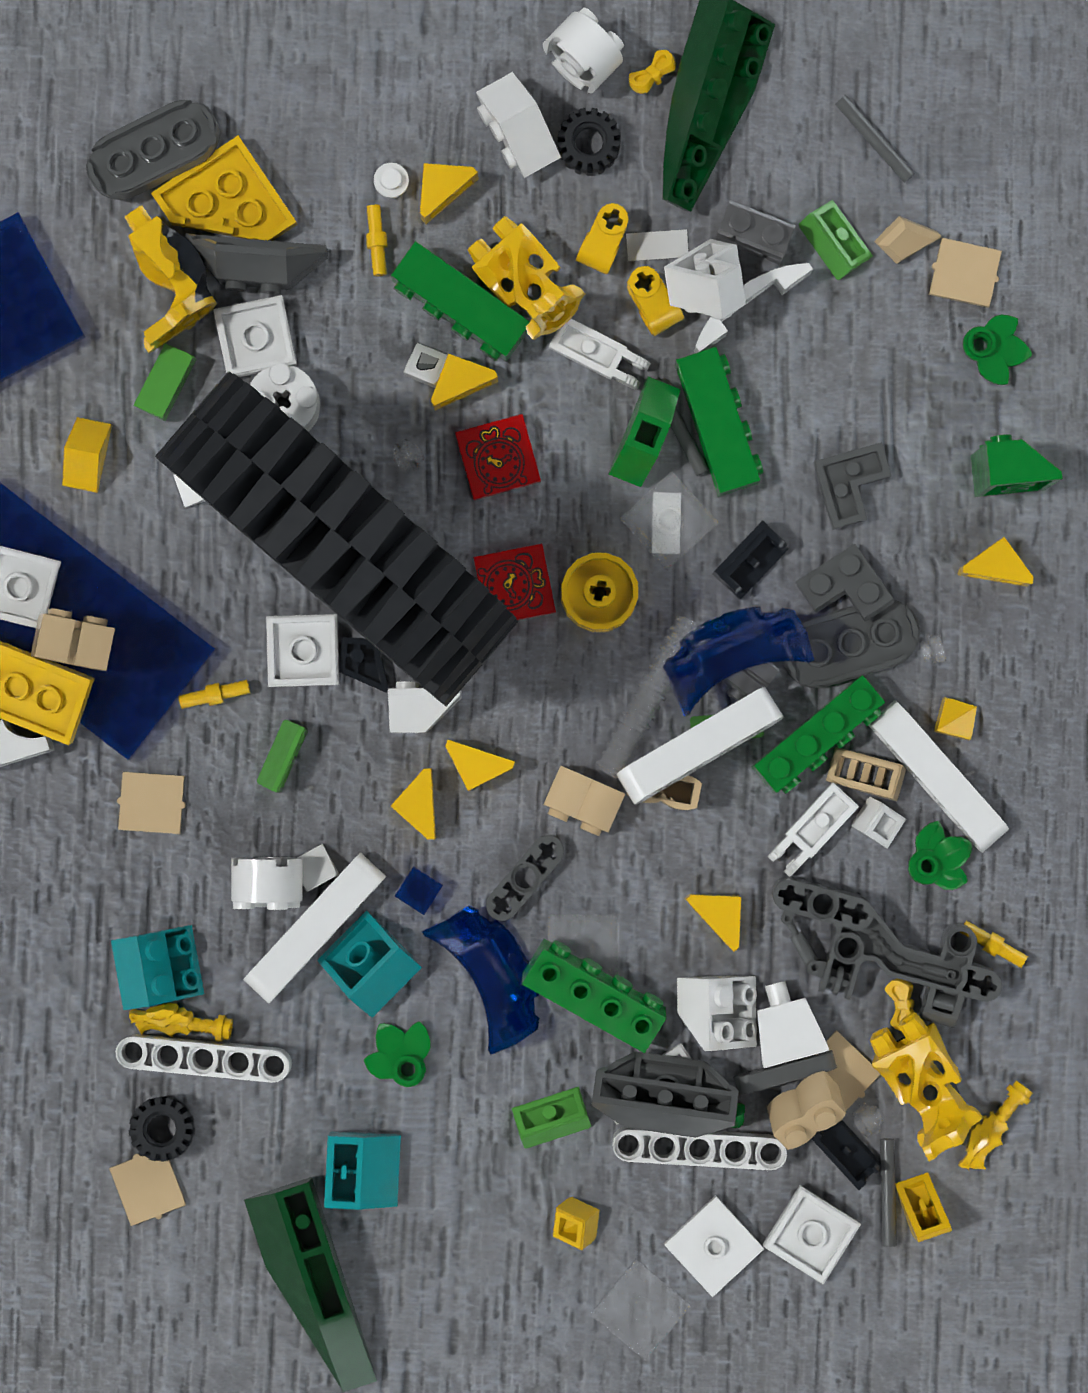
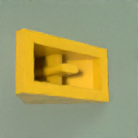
[420,163,479,224]
[431,353,498,411]
[62,417,112,493]
[958,537,1034,587]
[445,740,515,791]
[391,768,436,840]
[684,894,741,952]
[895,1172,952,1242]

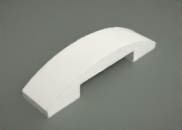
[694,263,813,353]

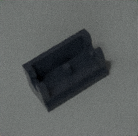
[712,520,788,600]
[812,1120,881,1190]

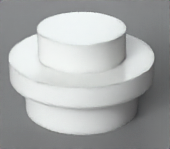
[374,163,409,198]

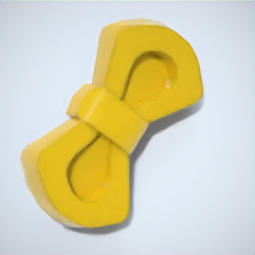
[629,50,676,94]
[885,978,914,1031]

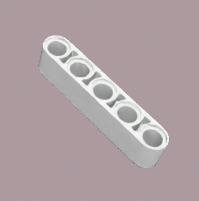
[616,687,784,805]
[869,700,1009,853]
[243,853,387,1004]
[115,1034,292,1083]
[612,1127,787,1170]

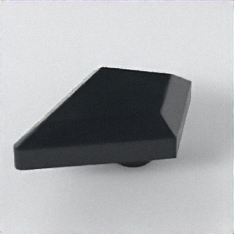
[339,637,388,693]

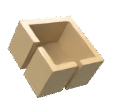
[31,608,115,671]

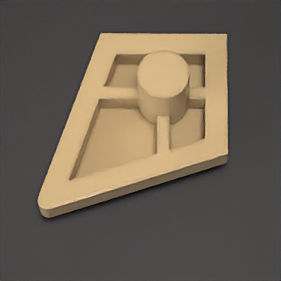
[874,216,941,264]

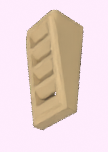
[826,747,906,801]

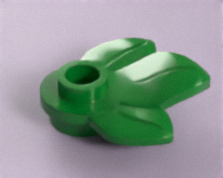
[962,314,1032,385]
[908,821,972,890]
[364,1021,431,1087]

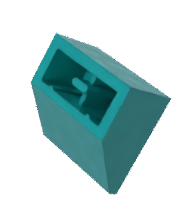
[111,925,205,1010]
[324,1131,401,1210]

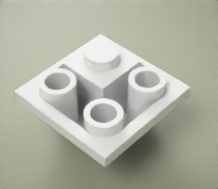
[388,682,462,733]
[677,976,757,1051]

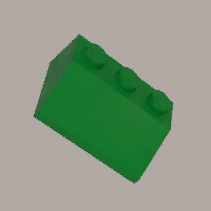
[971,434,1063,497]

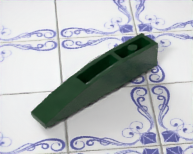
[662,0,775,212]
[244,1177,377,1392]

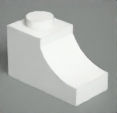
[0,720,55,767]

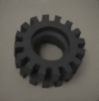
[558,108,621,176]
[128,1096,195,1162]

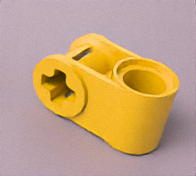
[575,203,629,275]
[627,266,684,336]

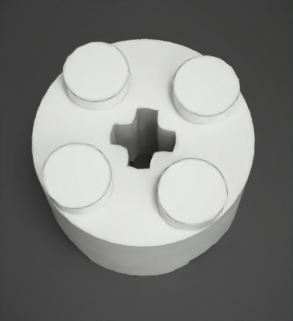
[543,7,624,93]
[250,363,320,431]
[231,857,303,910]

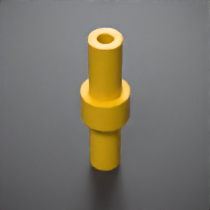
[366,204,388,277]
[178,680,251,709]
[960,920,1028,968]

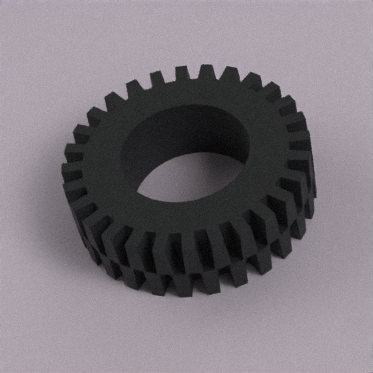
[155,371,519,707]

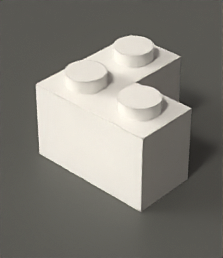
[476,72,561,178]
[664,239,746,320]

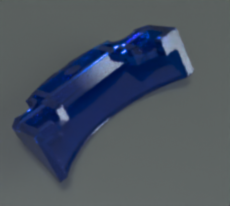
[663,607,815,717]
[421,906,540,1055]

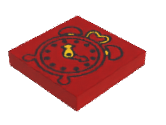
[455,414,541,501]
[473,543,556,620]

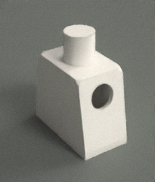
[757,981,829,1068]

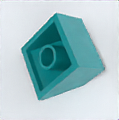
[317,910,422,1018]

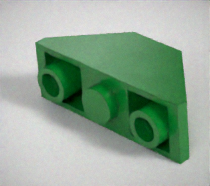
[608,376,681,487]

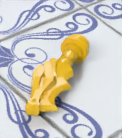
[129,1002,233,1042]
[958,1080,1033,1171]

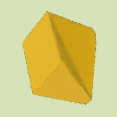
[934,697,977,741]
[553,1197,600,1250]

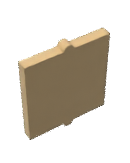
[929,238,1002,308]
[117,772,186,834]
[803,1030,881,1111]
[109,1153,186,1226]

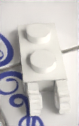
[549,319,651,390]
[768,782,859,877]

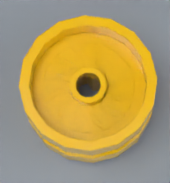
[561,553,638,632]

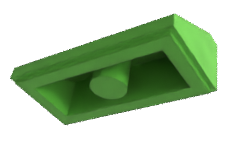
[799,200,873,280]
[133,343,197,421]
[257,720,308,793]
[512,1086,591,1148]

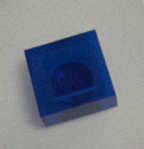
[395,866,443,915]

